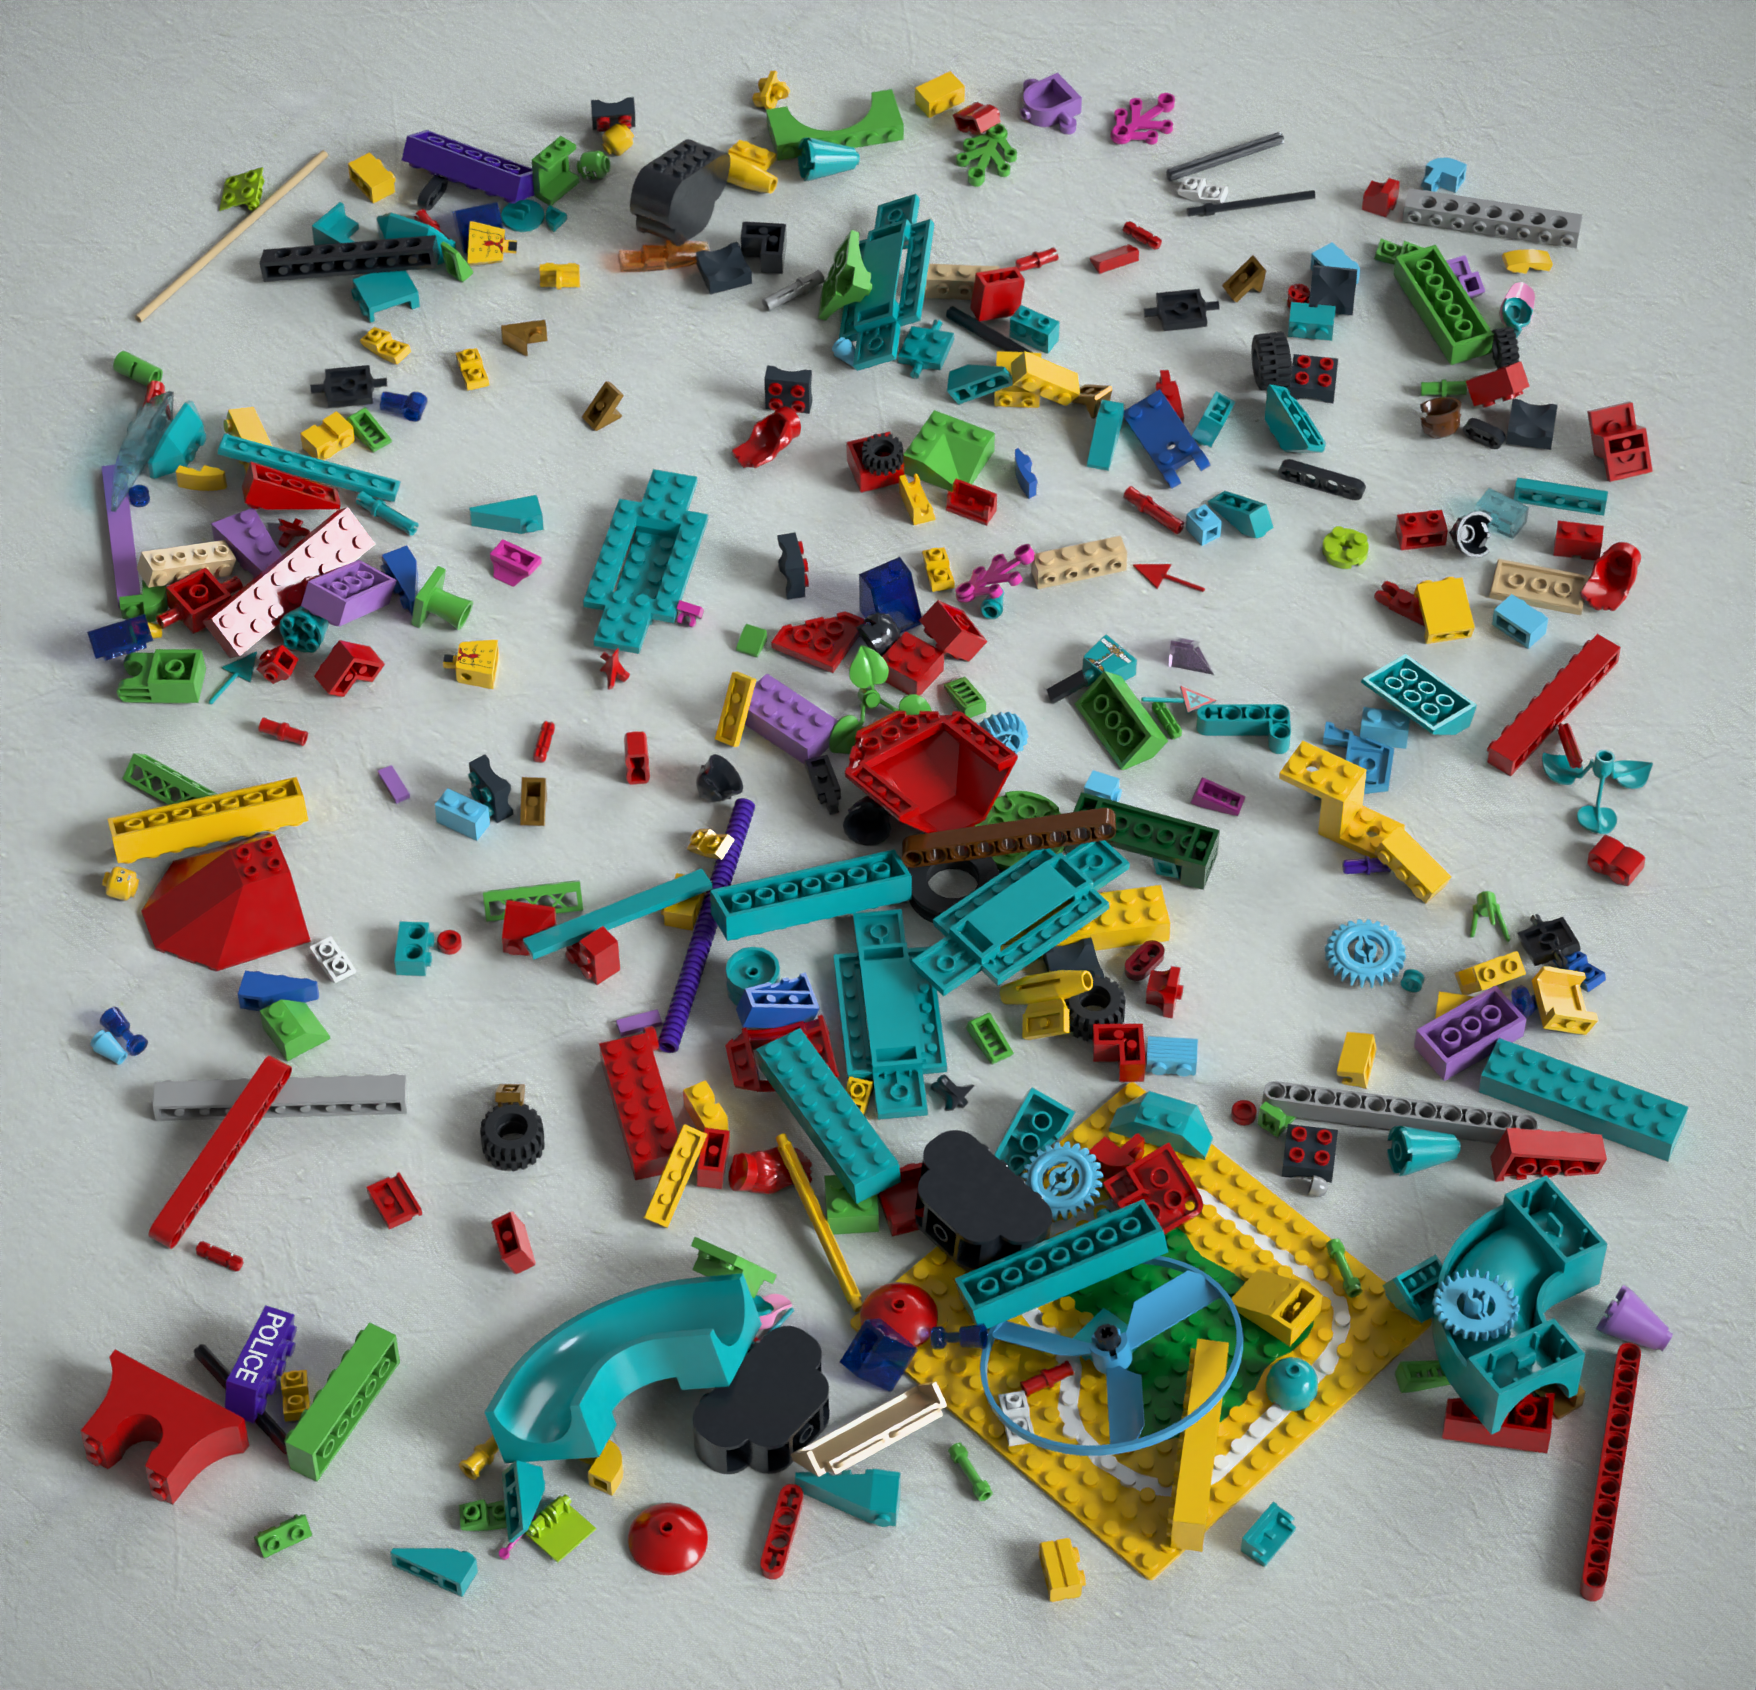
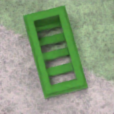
[440,241,473,283]
[347,407,392,453]
[944,676,986,718]
[966,1012,1014,1065]
[1395,1360,1451,1393]

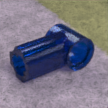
[380,391,428,422]

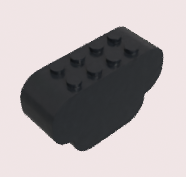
[630,139,730,246]
[915,1130,1052,1271]
[693,1326,830,1474]

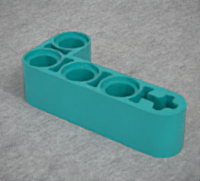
[1196,704,1291,754]

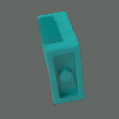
[351,270,420,323]

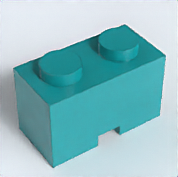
[1288,302,1336,341]

